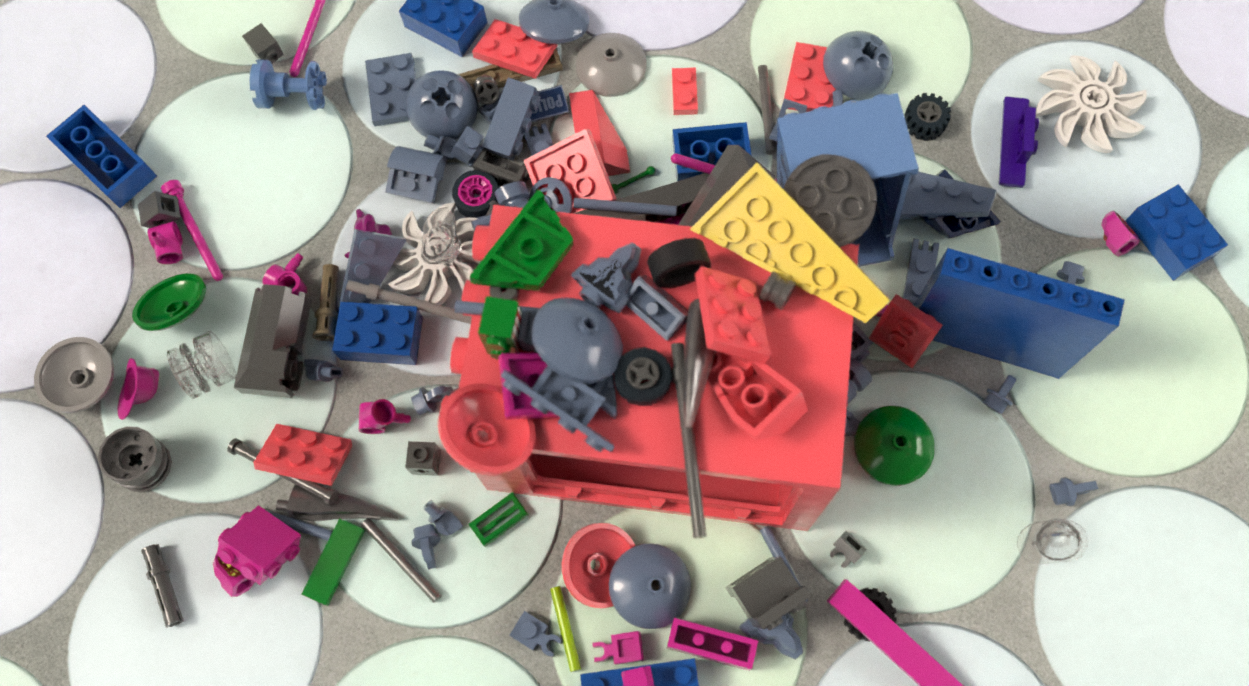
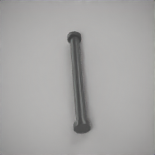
[227,438,339,506]

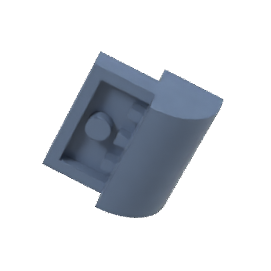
[385,146,448,203]

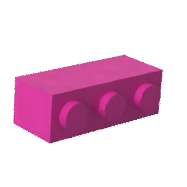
[667,618,758,671]

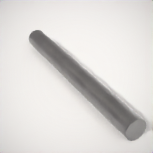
[758,65,776,155]
[361,518,442,603]

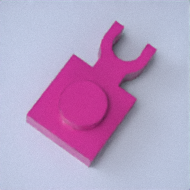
[592,631,644,665]

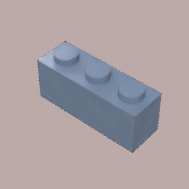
[482,77,540,161]

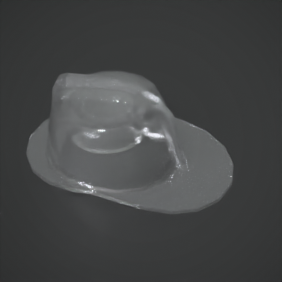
[421,208,462,267]
[1017,518,1089,564]

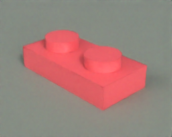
[672,67,698,115]

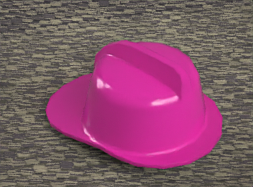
[117,358,159,420]

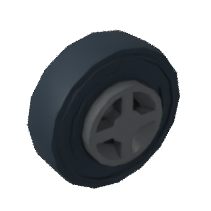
[614,347,672,406]

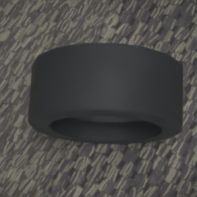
[647,238,712,288]

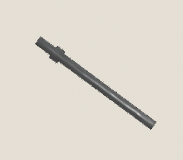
[671,343,707,538]

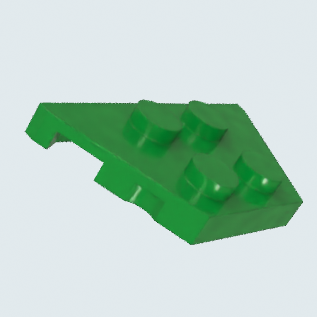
[469,190,574,291]

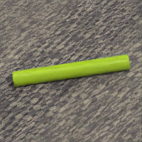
[550,586,581,672]

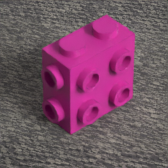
[217,505,301,585]

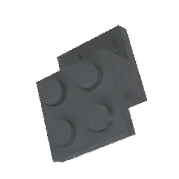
[725,556,812,630]

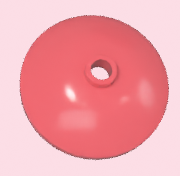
[438,383,536,476]
[562,523,635,608]

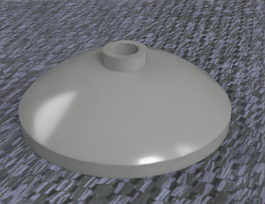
[576,33,647,97]
[34,337,114,413]

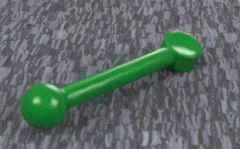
[611,166,656,194]

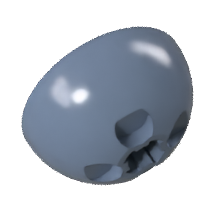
[823,31,893,100]
[406,70,478,140]

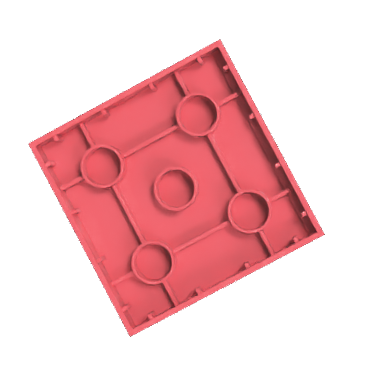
[439,205,859,531]

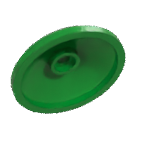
[132,273,206,331]
[854,406,935,486]

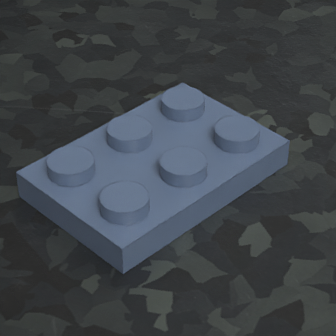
[365,53,416,127]

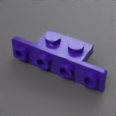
[999,96,1039,188]

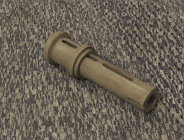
[312,264,339,342]

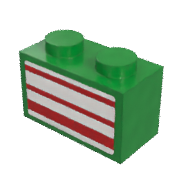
[478,296,523,360]

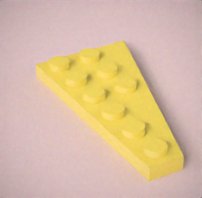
[690,163,890,323]

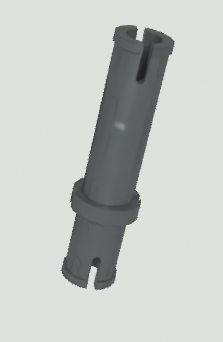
[141,544,184,628]

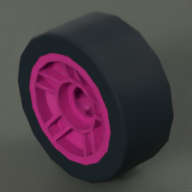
[452,170,499,218]

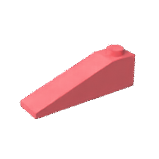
[569,90,630,176]
[708,351,808,440]

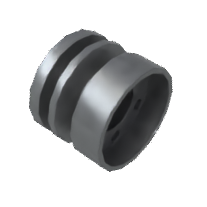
[98,426,172,492]

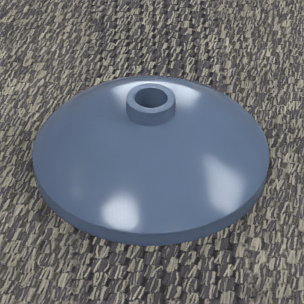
[519,0,589,44]
[531,297,623,383]
[609,544,691,629]

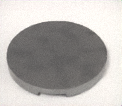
[783,154,877,247]

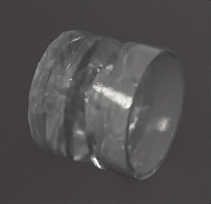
[167,331,236,399]

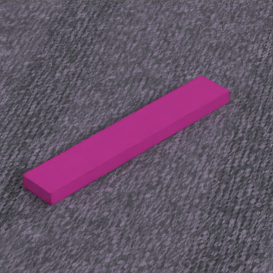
[827,579,963,686]

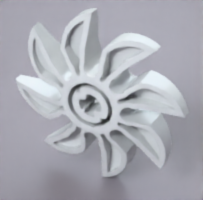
[1036,55,1147,153]
[388,203,481,305]

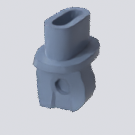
[423,134,457,160]
[1056,261,1085,285]
[304,359,343,382]
[983,374,1016,414]
[411,386,454,415]
[1049,477,1098,506]
[424,500,463,535]
[411,524,441,570]

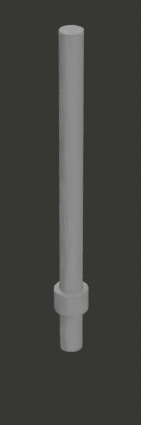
[346,280,472,324]

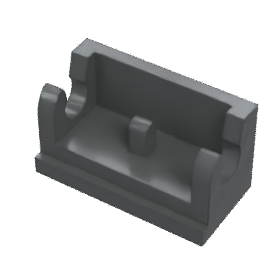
[473,149,529,186]

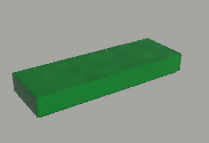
[301,518,366,606]

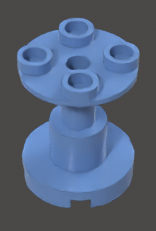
[249,59,327,110]

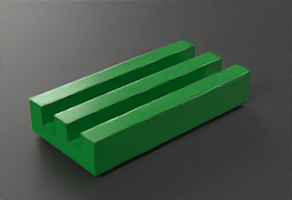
[468,492,529,547]

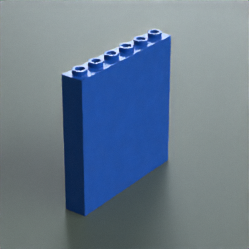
[914,248,1125,379]

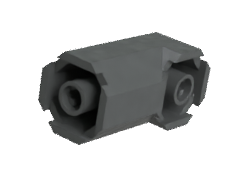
[678,145,775,227]
[234,284,312,398]

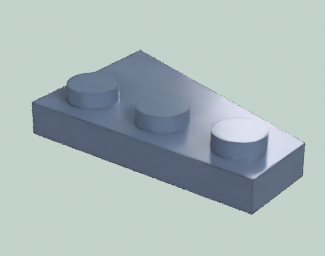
[339,229,407,304]

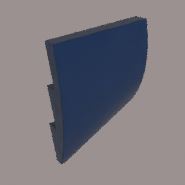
[919,169,1001,238]

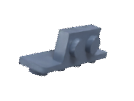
[500,365,615,452]

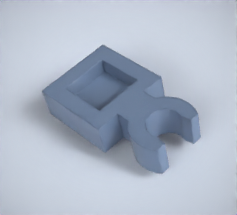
[509,611,563,657]

